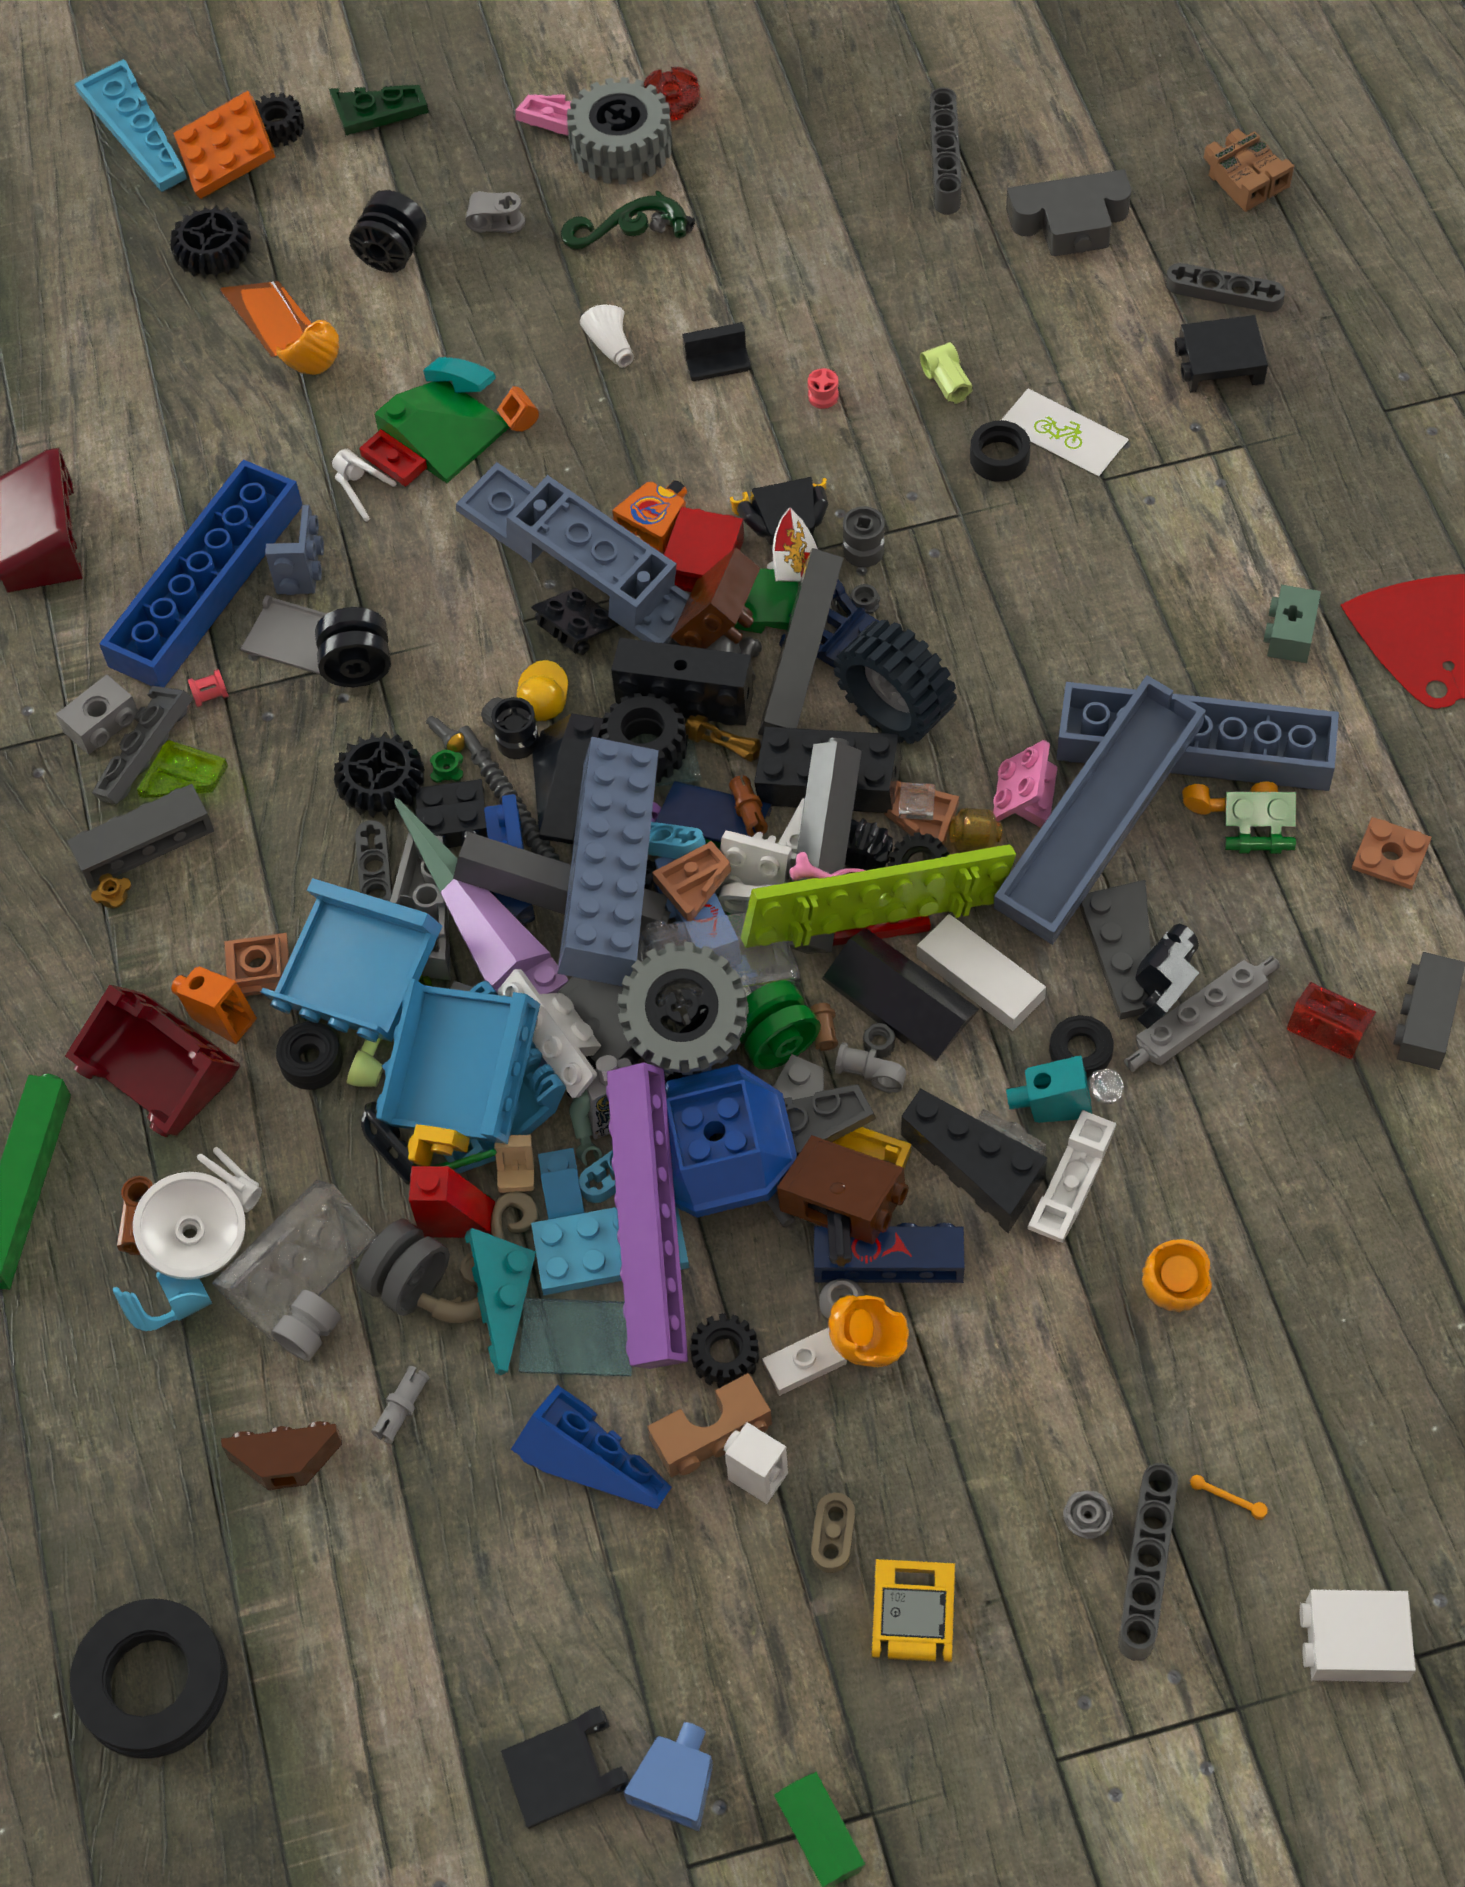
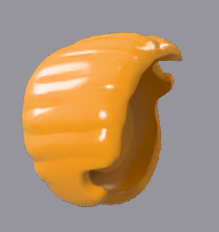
[276,320,339,375]
[1142,1239,1212,1312]
[828,1295,909,1367]

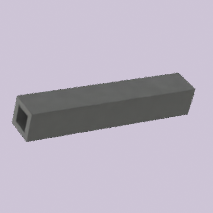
[758,548,843,736]
[783,738,862,954]
[453,832,671,941]

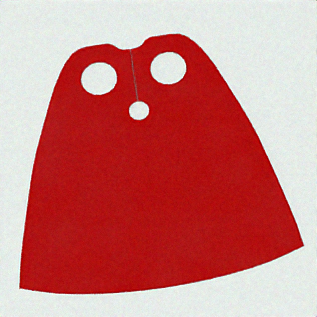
[1341,574,1465,709]

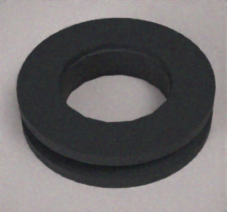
[70,1599,228,1759]

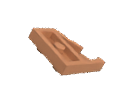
[652,841,731,923]

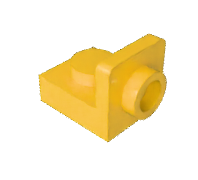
[408,1124,470,1166]

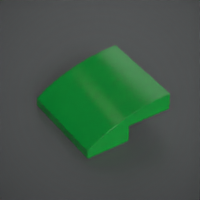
[734,569,799,633]

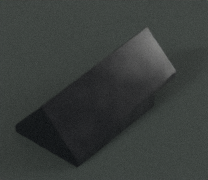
[822,928,979,1061]

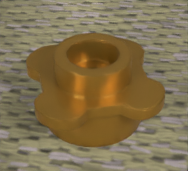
[91,873,131,908]

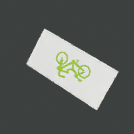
[1001,388,1129,476]

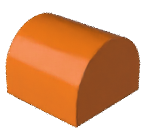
[497,386,539,431]

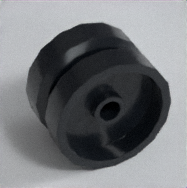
[315,607,391,688]

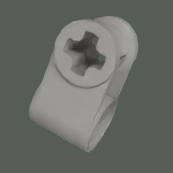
[465,191,525,233]

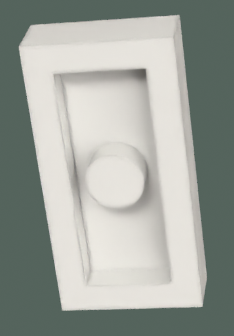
[762,1327,847,1396]

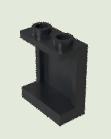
[1174,315,1268,393]

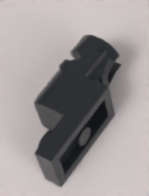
[1135,923,1199,1029]

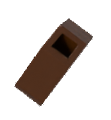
[221,1421,342,1490]

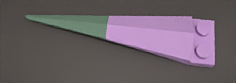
[395,798,569,994]

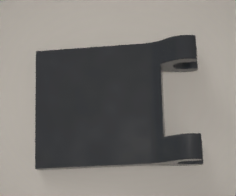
[501,1706,630,1829]

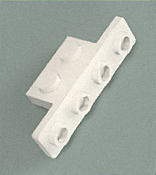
[497,969,601,1098]

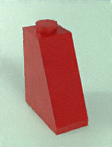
[409,1166,495,1238]

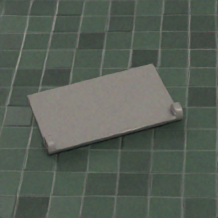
[240,595,327,674]

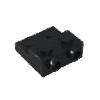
[415,779,488,848]

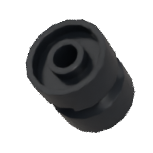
[491,697,539,759]

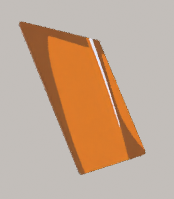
[220,281,312,357]

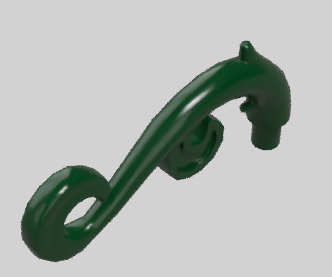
[561,190,687,250]

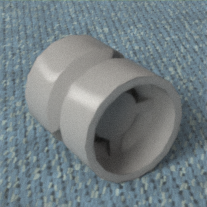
[271,1290,341,1361]

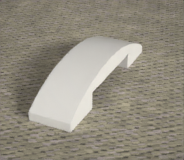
[1028,1110,1116,1243]

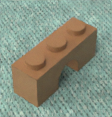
[647,1373,772,1478]

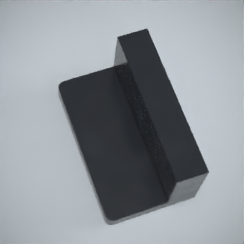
[682,322,751,382]

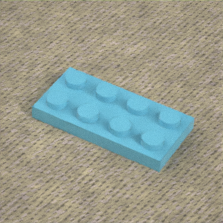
[531,1207,689,1295]

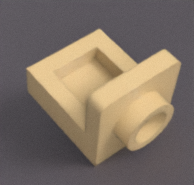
[495,1135,534,1193]

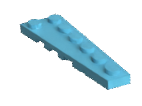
[75,59,187,192]

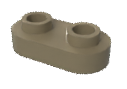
[811,1493,855,1573]

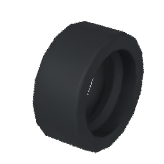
[970,420,1030,482]

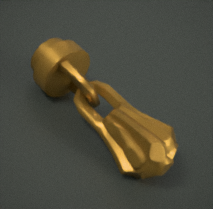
[685,714,761,762]

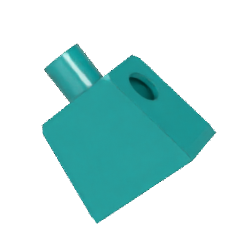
[1006,1056,1093,1123]

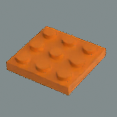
[174,91,276,199]

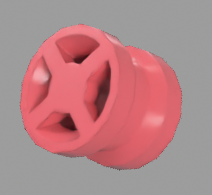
[807,368,839,409]

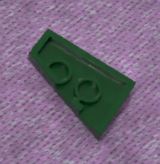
[329,85,429,136]

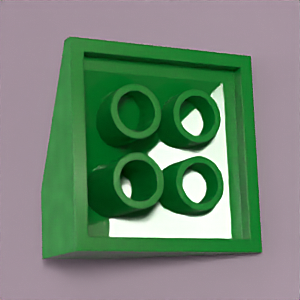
[374,381,510,483]

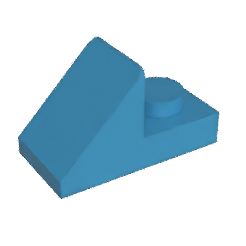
[538,1148,585,1220]

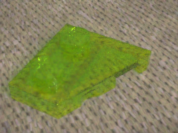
[137,740,228,798]

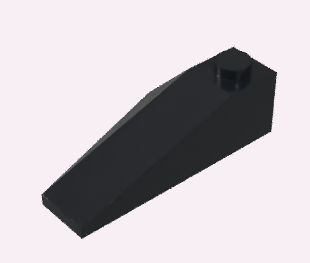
[532,713,603,844]

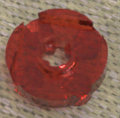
[644,67,701,121]

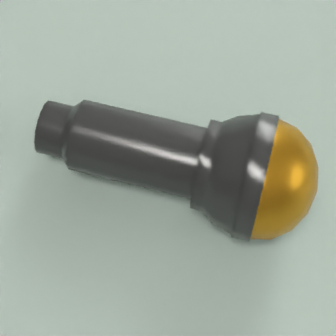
[426,716,465,752]

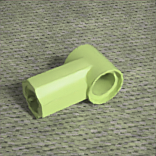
[920,342,972,404]

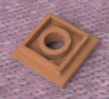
[1351,817,1432,890]
[224,933,289,997]

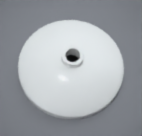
[133,1172,245,1280]

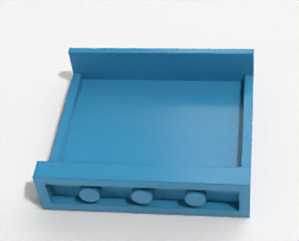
[261,878,443,1042]
[376,979,541,1144]

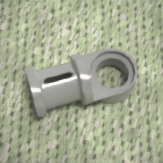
[835,1042,907,1093]

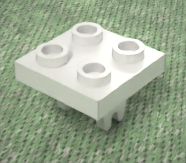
[716,830,792,894]

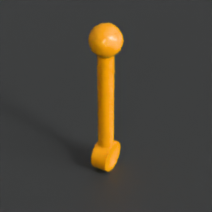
[1190,1475,1268,1519]

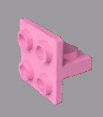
[992,740,1058,828]

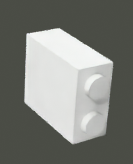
[1300,1590,1415,1682]

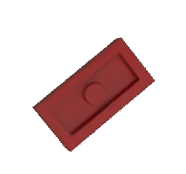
[359,429,427,487]

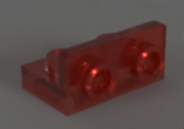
[1287,982,1376,1059]

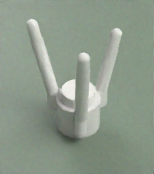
[332,449,397,521]
[197,1147,262,1213]

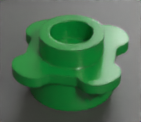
[430,750,464,783]

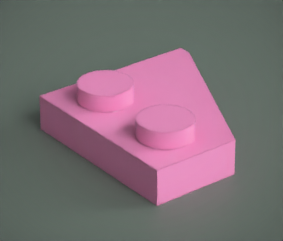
[515,95,571,136]

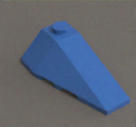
[511,1385,672,1509]

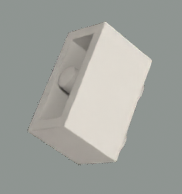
[724,1422,788,1504]

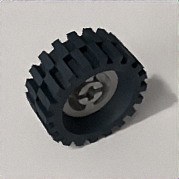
[834,620,957,744]

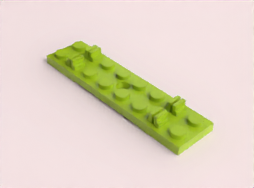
[741,844,1016,948]

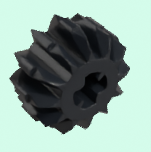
[845,818,893,870]

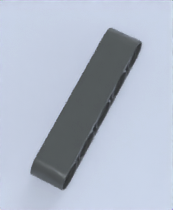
[929,87,962,214]
[1118,1463,1178,1661]

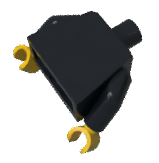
[730,477,828,545]

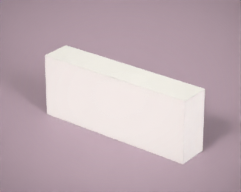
[917,914,1046,1031]

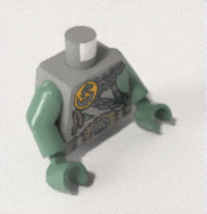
[569,1055,632,1166]

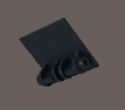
[531,588,619,655]

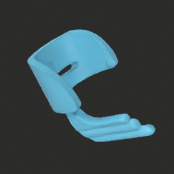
[113,1272,213,1331]

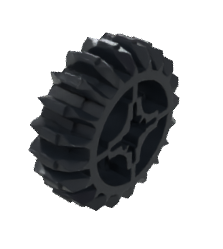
[170,205,252,279]
[334,731,425,818]

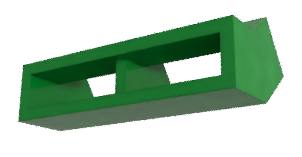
[774,1772,866,1887]

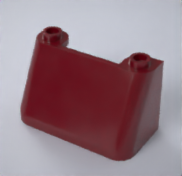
[0,447,83,593]
[65,984,240,1137]

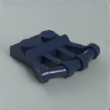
[779,580,880,669]

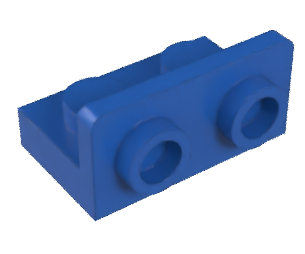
[484,794,524,849]

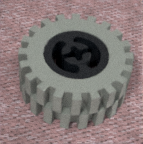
[567,77,672,184]
[617,942,749,1075]

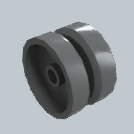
[356,1218,450,1316]

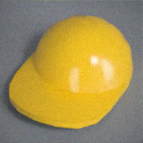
[516,660,568,721]

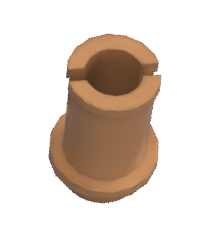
[810,1003,838,1051]

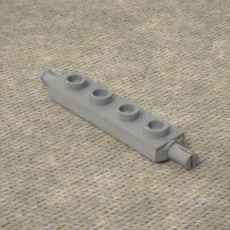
[1124,955,1280,1072]

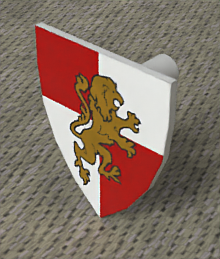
[767,508,818,582]

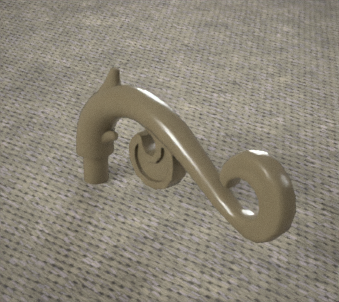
[417,1191,539,1324]

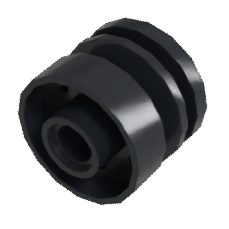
[349,190,427,273]

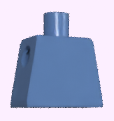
[624,1722,713,1831]

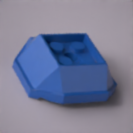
[665,1064,797,1217]

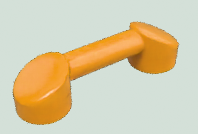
[1182,781,1279,815]

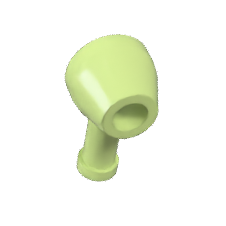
[347,1038,383,1087]

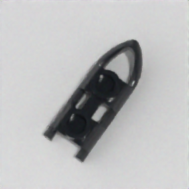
[361,1101,417,1185]

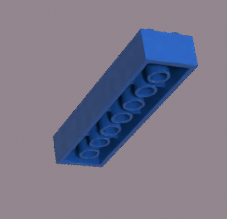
[99,459,303,687]

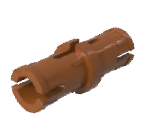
[729,775,768,837]

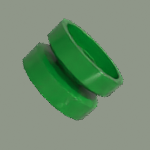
[740,980,821,1069]

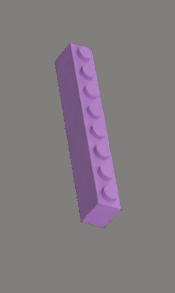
[606,1062,688,1369]

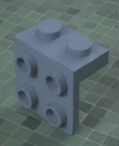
[265,505,324,595]

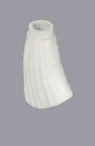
[580,305,634,368]

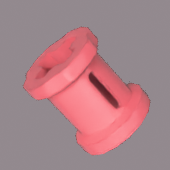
[187,669,229,708]

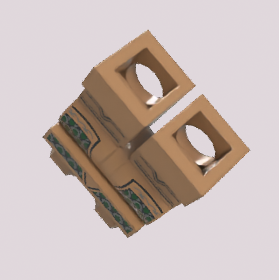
[1204,129,1294,212]

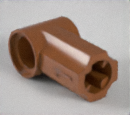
[117,1176,153,1255]

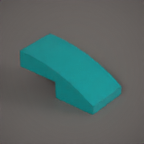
[423,357,496,392]

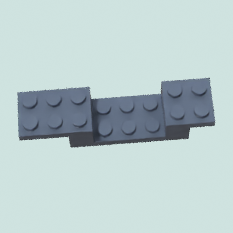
[456,462,690,643]

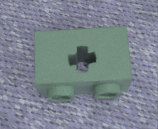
[1263,584,1321,663]

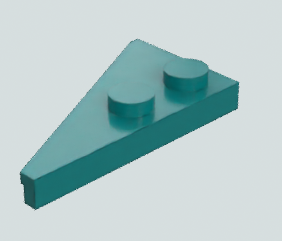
[465,1228,536,1375]

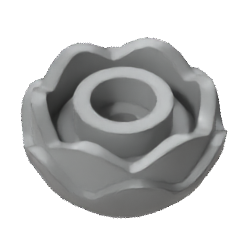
[819,1279,865,1318]
[1063,1491,1113,1539]

